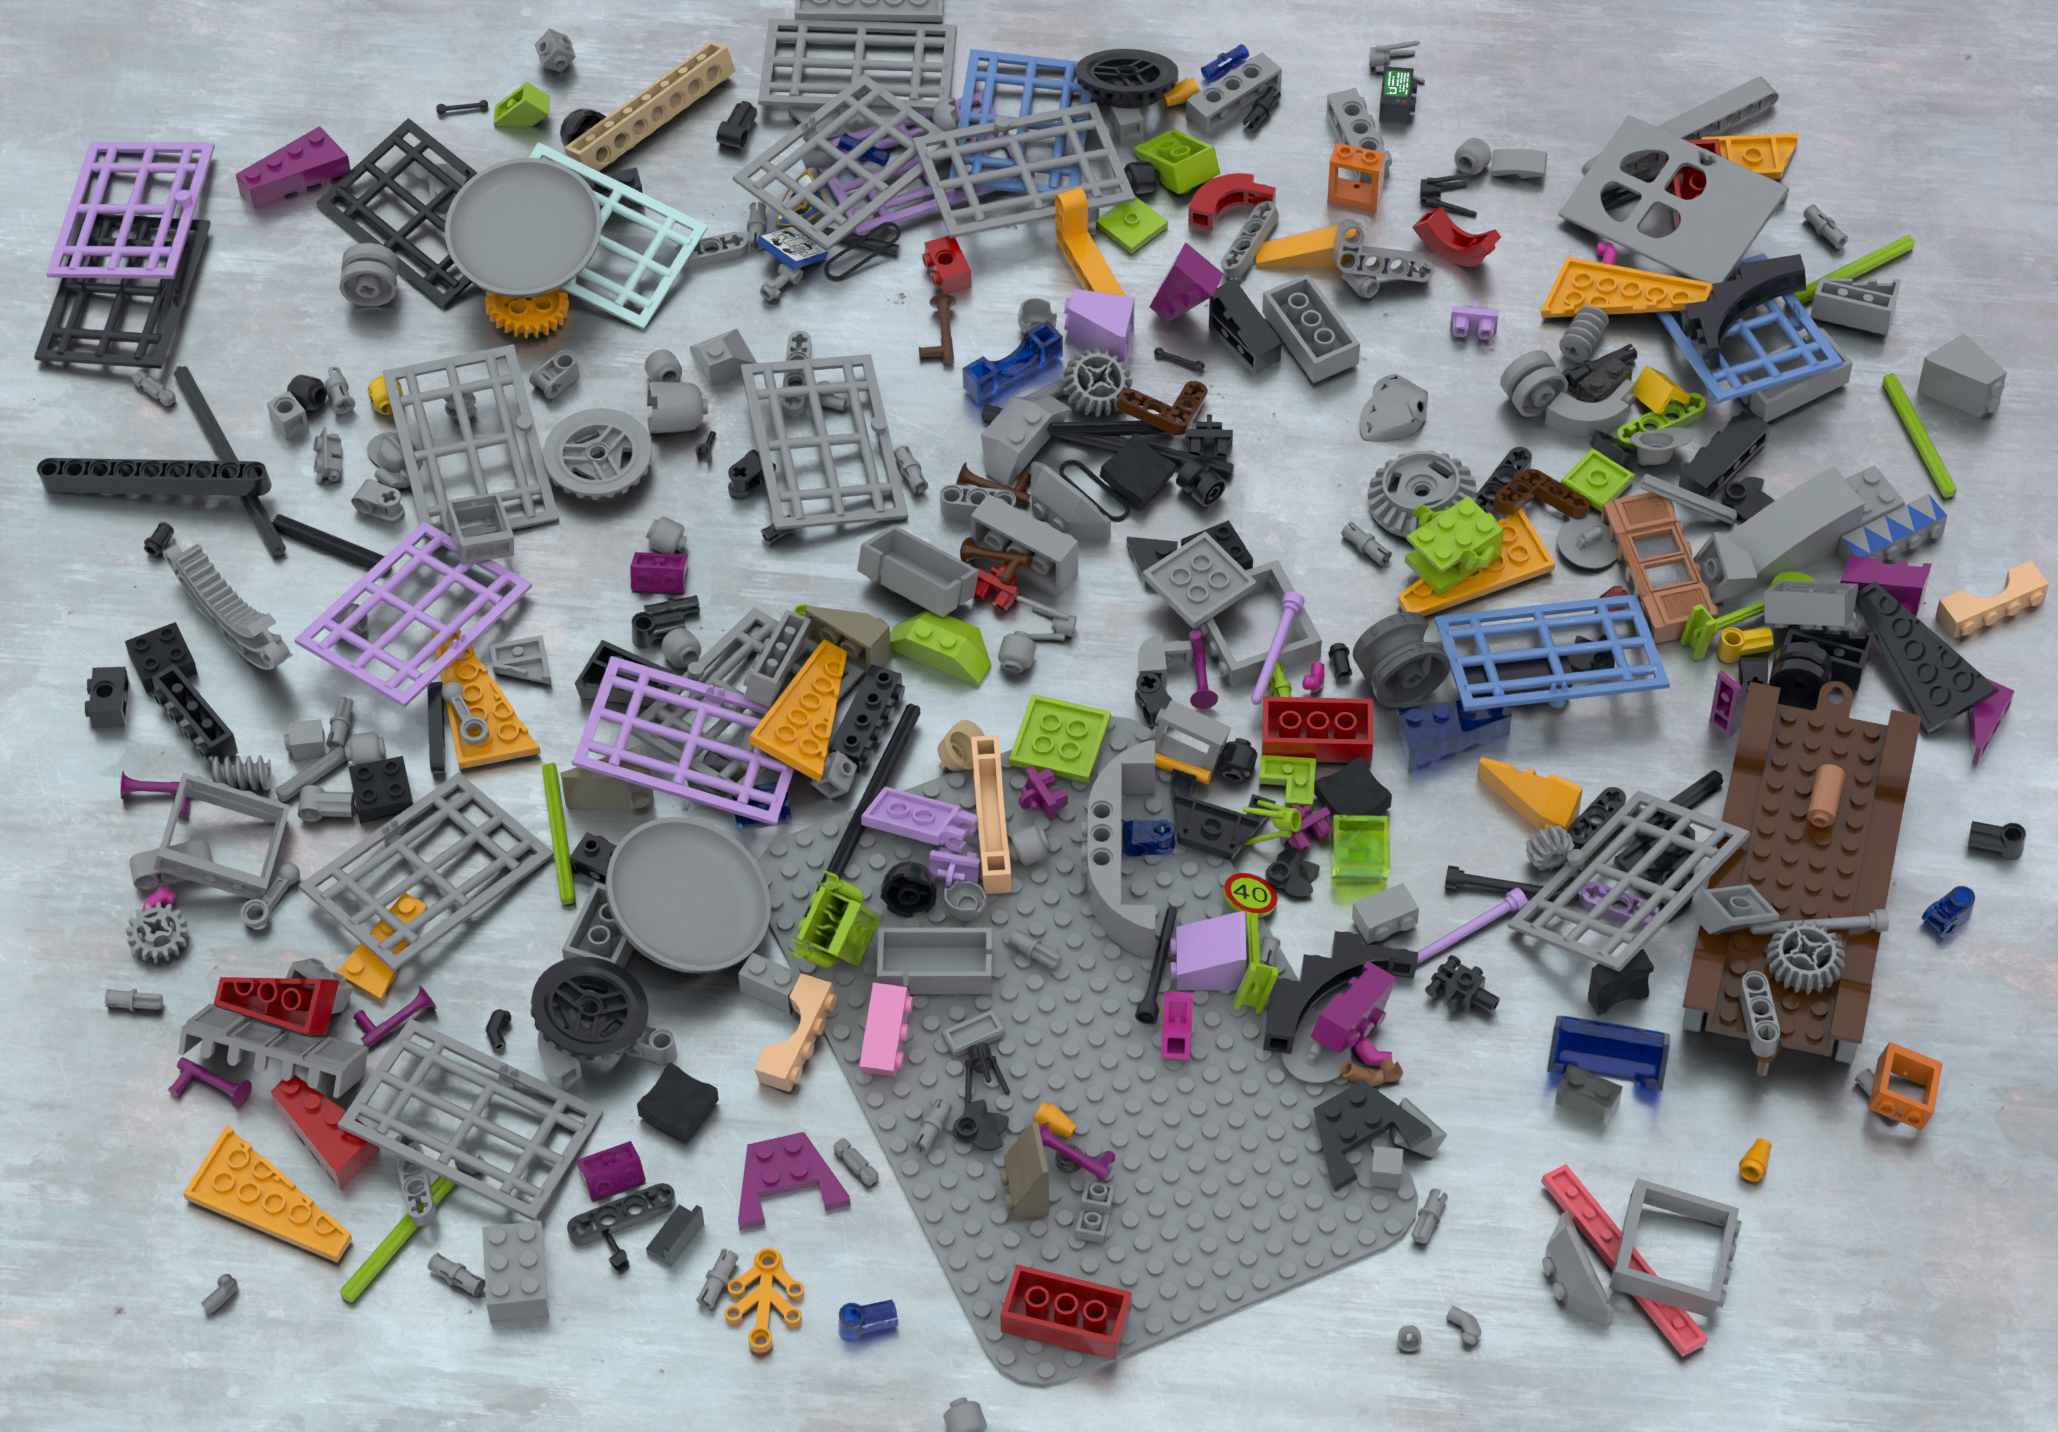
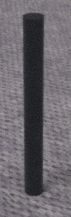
[811,223,900,255]

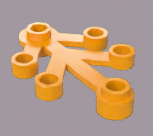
[725,1248,804,1353]

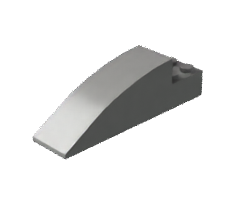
[1720,465,1905,605]

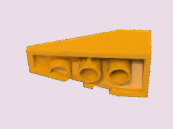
[1255,225,1356,267]
[1477,757,1583,831]

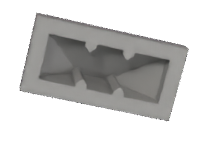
[1391,1098,1447,1157]

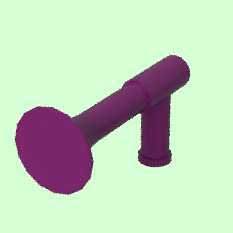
[1189,630,1218,709]
[120,771,189,817]
[353,985,437,1047]
[168,1057,252,1108]
[1039,1122,1116,1180]

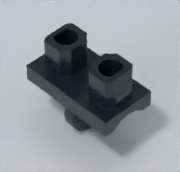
[1185,414,1233,457]

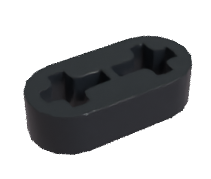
[1590,431,1638,468]

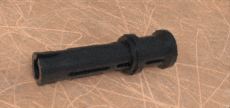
[1562,344,1637,391]

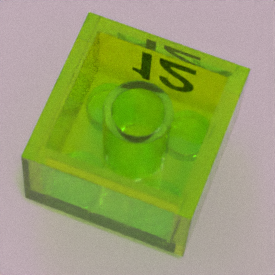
[1330,815,1390,880]

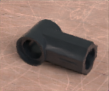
[716,101,757,149]
[632,610,686,647]
[1968,821,2026,859]

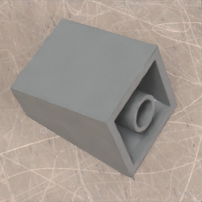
[1918,333,2007,417]

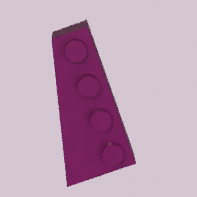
[236,126,351,209]

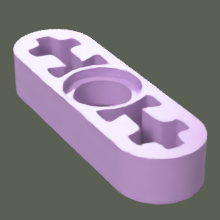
[1580,882,1659,930]

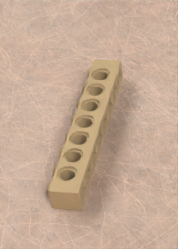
[564,40,735,172]

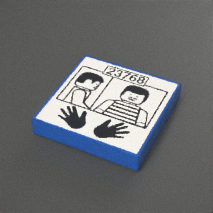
[757,226,828,270]

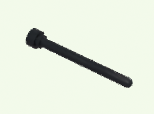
[1445,865,1580,903]
[1135,906,1177,1024]

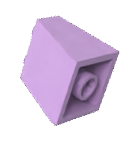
[1064,289,1135,370]
[1170,911,1246,990]

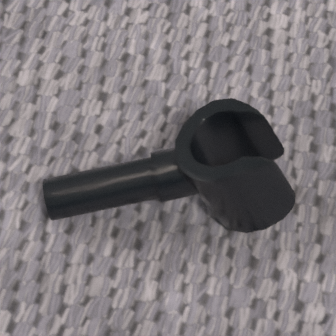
[695,431,716,462]
[605,1234,629,1273]

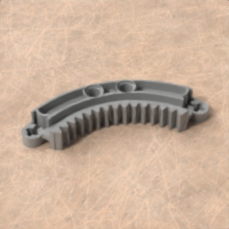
[163,543,293,670]

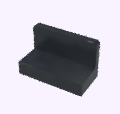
[646,1204,704,1267]

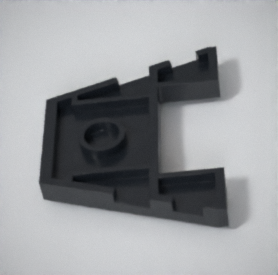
[1170,769,1276,861]
[1313,1080,1432,1192]

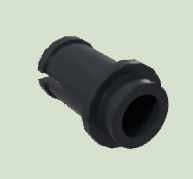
[761,515,797,545]
[144,522,174,556]
[1328,643,1352,679]

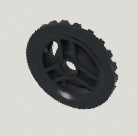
[1076,49,1178,108]
[530,957,649,1060]

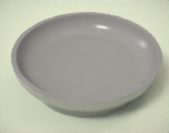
[445,158,602,298]
[605,817,771,974]

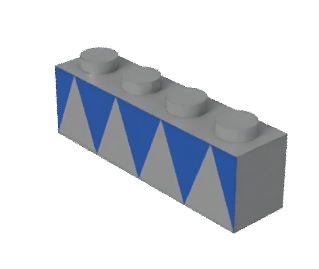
[1838,494,1947,563]

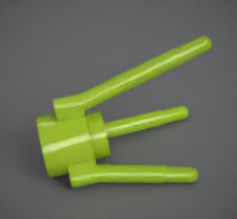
[1243,800,1301,845]

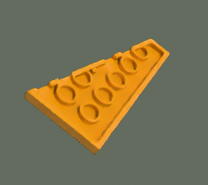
[183,1125,352,1263]

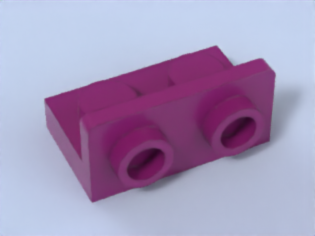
[630,552,688,593]
[576,1141,646,1200]

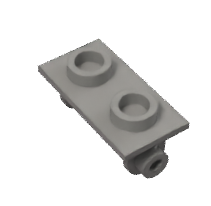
[313,427,342,484]

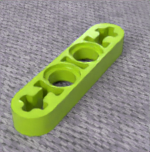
[1616,393,1706,450]

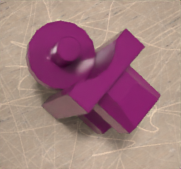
[1018,766,1068,822]
[1279,803,1333,852]

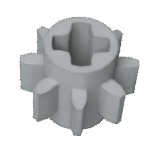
[444,393,477,420]

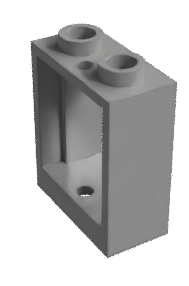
[446,492,514,565]
[1149,700,1231,774]

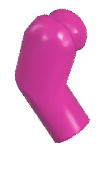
[1596,242,1617,265]
[1302,662,1325,692]
[142,887,176,912]
[1354,1036,1392,1066]

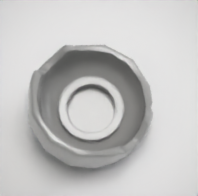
[933,98,959,132]
[1018,298,1057,339]
[944,881,987,921]

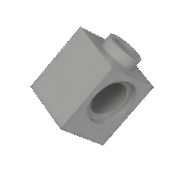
[1110,106,1144,143]
[267,391,309,439]

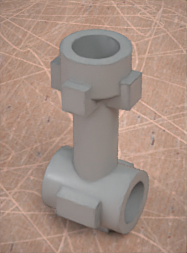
[760,262,803,301]

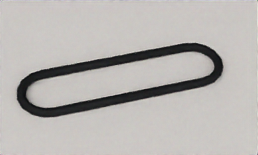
[824,222,901,280]
[1059,460,1129,520]

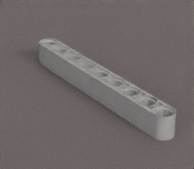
[1581,77,1779,189]

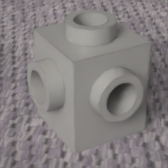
[534,28,576,73]
[810,751,857,799]

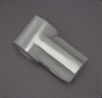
[297,785,355,822]

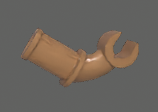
[1340,1057,1403,1087]

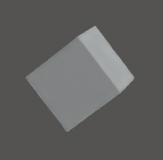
[1371,1146,1404,1189]

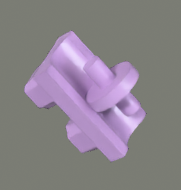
[1450,299,1499,340]
[929,847,981,888]

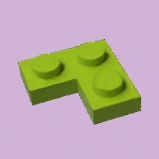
[1259,755,1316,810]

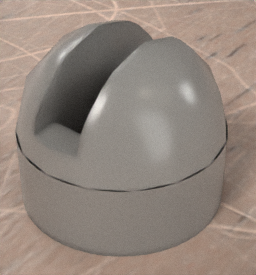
[1397,1325,1422,1352]

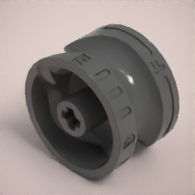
[1352,612,1450,707]

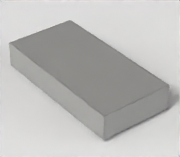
[941,1009,1006,1058]

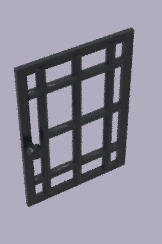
[316,118,478,308]
[34,214,211,369]

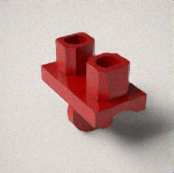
[974,563,1022,611]

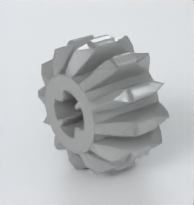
[1526,825,1574,871]

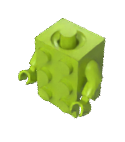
[1405,496,1503,596]
[785,870,883,968]

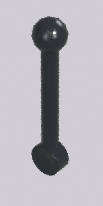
[436,100,489,114]
[1154,347,1205,372]

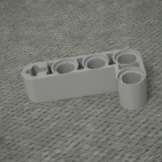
[1332,219,1434,282]

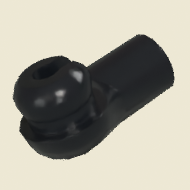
[485,1009,511,1051]

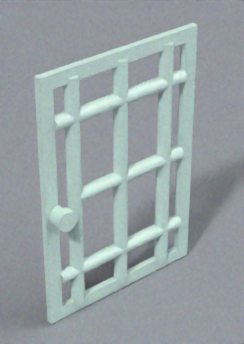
[529,142,708,330]

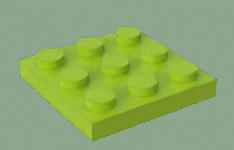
[1009,694,1111,784]

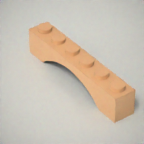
[971,735,1012,894]

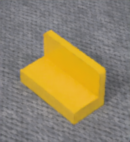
[1633,365,1691,415]

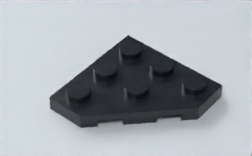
[1614,816,1695,917]

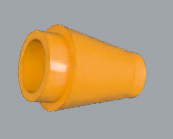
[1162,77,1200,107]
[1032,1101,1078,1140]
[1739,1138,1772,1182]

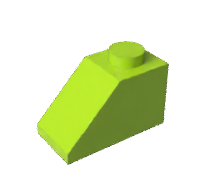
[493,82,550,127]

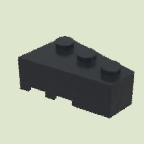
[1209,278,1282,374]

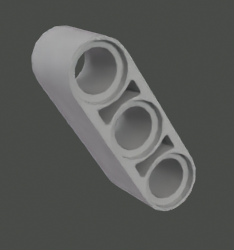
[940,484,1016,522]
[129,840,213,890]
[1739,971,1780,1057]

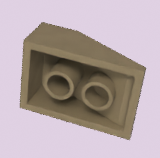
[805,606,891,676]
[560,746,654,811]
[999,1121,1049,1221]

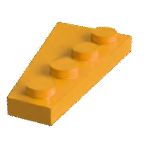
[336,893,428,1004]

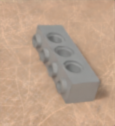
[1186,52,1282,134]
[1327,88,1392,183]

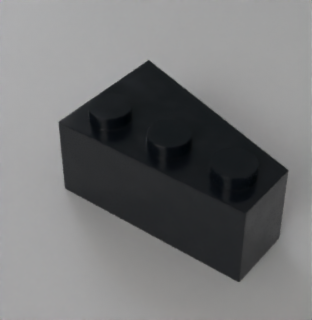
[1783,629,1875,691]
[575,640,673,706]

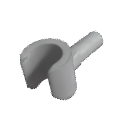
[1088,209,1099,236]

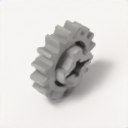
[126,902,189,963]

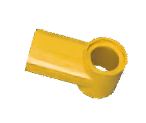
[1717,627,1774,663]

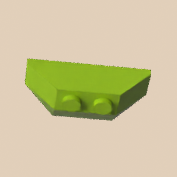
[890,610,991,687]

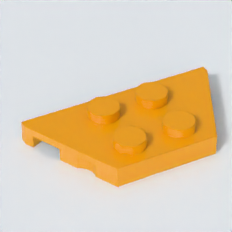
[1701,133,1799,179]

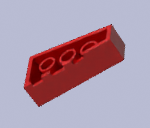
[213,977,340,1035]
[271,1074,380,1190]

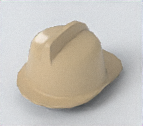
[937,720,985,772]

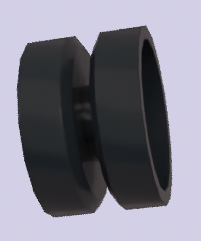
[1768,642,1833,710]

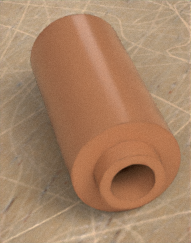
[1807,764,1846,827]

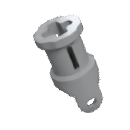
[325,367,355,414]

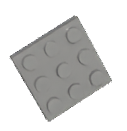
[1143,531,1257,629]

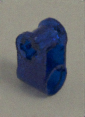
[1122,819,1176,857]
[1921,886,1975,938]

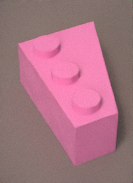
[859,983,913,1077]

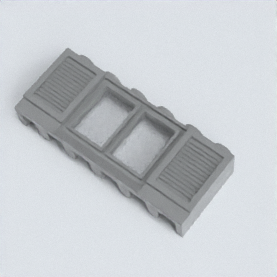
[178,1004,369,1098]

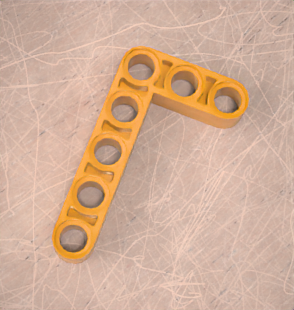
[1055,187,1126,296]

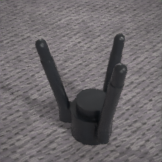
[1420,173,1477,216]
[964,1043,1010,1107]

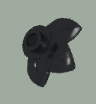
[1722,477,1775,520]
[1568,634,1615,671]
[1265,848,1320,896]
[953,1099,1009,1151]

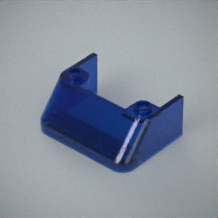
[1547,1015,1670,1091]

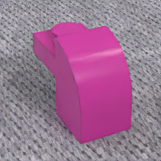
[1161,991,1193,1060]

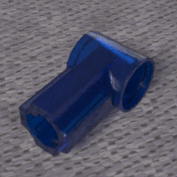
[838,1299,898,1340]

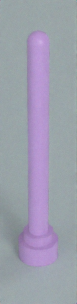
[1251,591,1305,705]
[1417,888,1528,965]

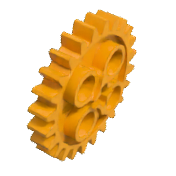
[485,288,569,338]

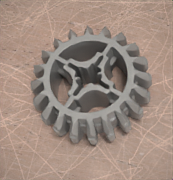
[1062,348,1132,418]
[1766,920,1845,995]

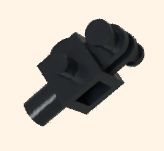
[1425,955,1500,1013]

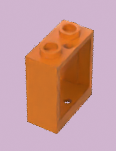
[1327,143,1385,212]
[1868,1041,1943,1130]

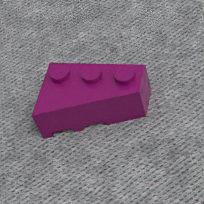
[1149,242,1224,322]
[1840,556,1932,617]
[1311,961,1397,1054]

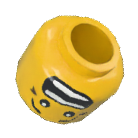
[367,375,403,415]

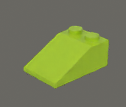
[1132,129,1221,194]

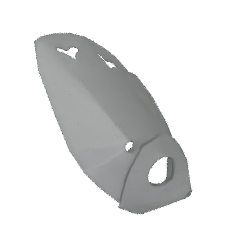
[1360,374,1428,442]

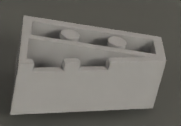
[1810,278,1901,335]

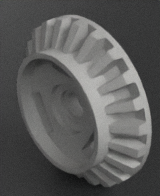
[543,408,652,500]
[1368,450,1477,537]

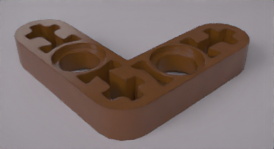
[1116,381,1208,435]
[1493,469,1590,519]

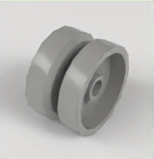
[339,243,399,307]
[1500,350,1568,417]

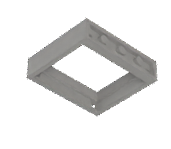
[1197,560,1322,687]
[153,773,291,900]
[1609,1178,1742,1318]

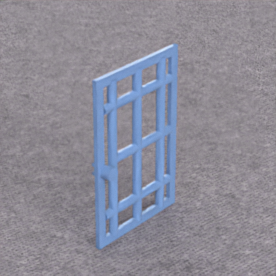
[949,49,1092,194]
[1655,253,1843,403]
[1434,594,1670,711]

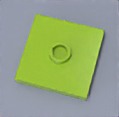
[1096,197,1168,254]
[1560,448,1635,512]

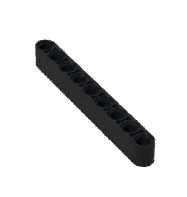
[37,458,272,496]

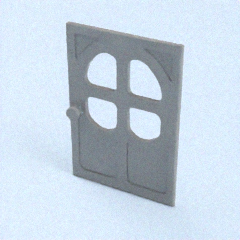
[1558,115,1789,284]

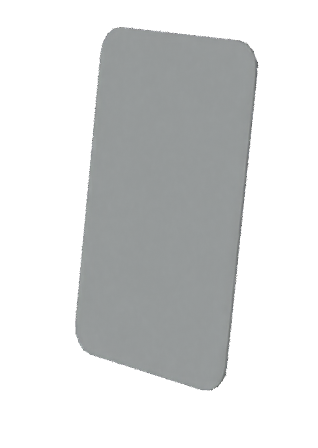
[757,716,1418,1386]

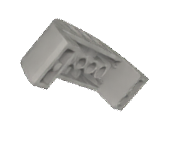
[1082,740,1155,959]

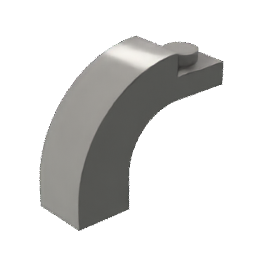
[1545,379,1635,437]
[538,1004,597,1090]

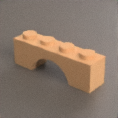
[1936,560,2049,639]
[754,973,837,1092]

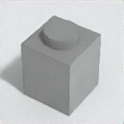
[284,719,326,761]

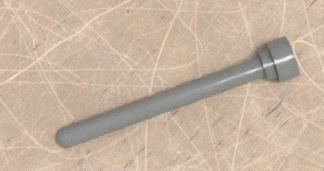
[1750,909,1889,935]

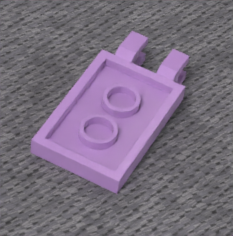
[861,786,978,852]

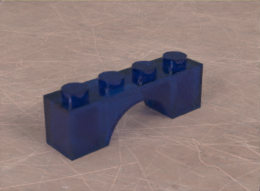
[962,320,1063,404]

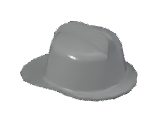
[1630,427,1693,466]
[367,432,422,475]

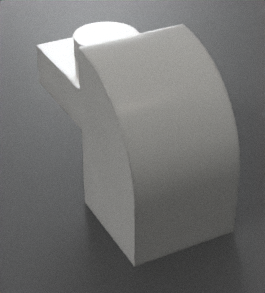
[1138,634,1192,685]

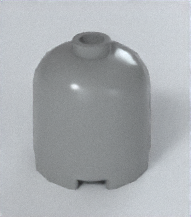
[647,382,708,433]

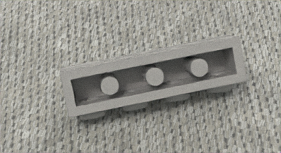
[743,609,811,707]

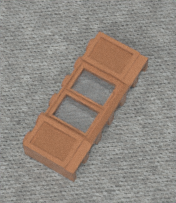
[1601,492,1719,644]

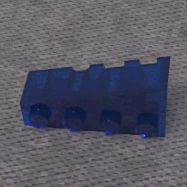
[1396,693,1512,772]

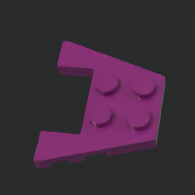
[738,1132,851,1230]

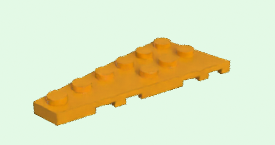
[1541,257,1713,318]
[1397,508,1555,617]
[432,629,541,769]
[748,639,847,782]

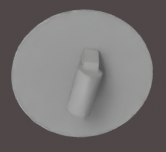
[1557,518,1618,569]
[1282,1025,1351,1083]

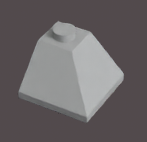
[690,329,757,386]
[1693,532,1757,604]
[1695,884,1780,934]

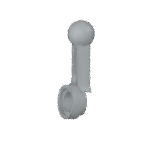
[441,681,488,745]
[241,863,300,928]

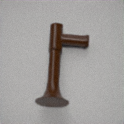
[918,294,956,364]
[956,462,1031,506]
[960,537,1032,584]

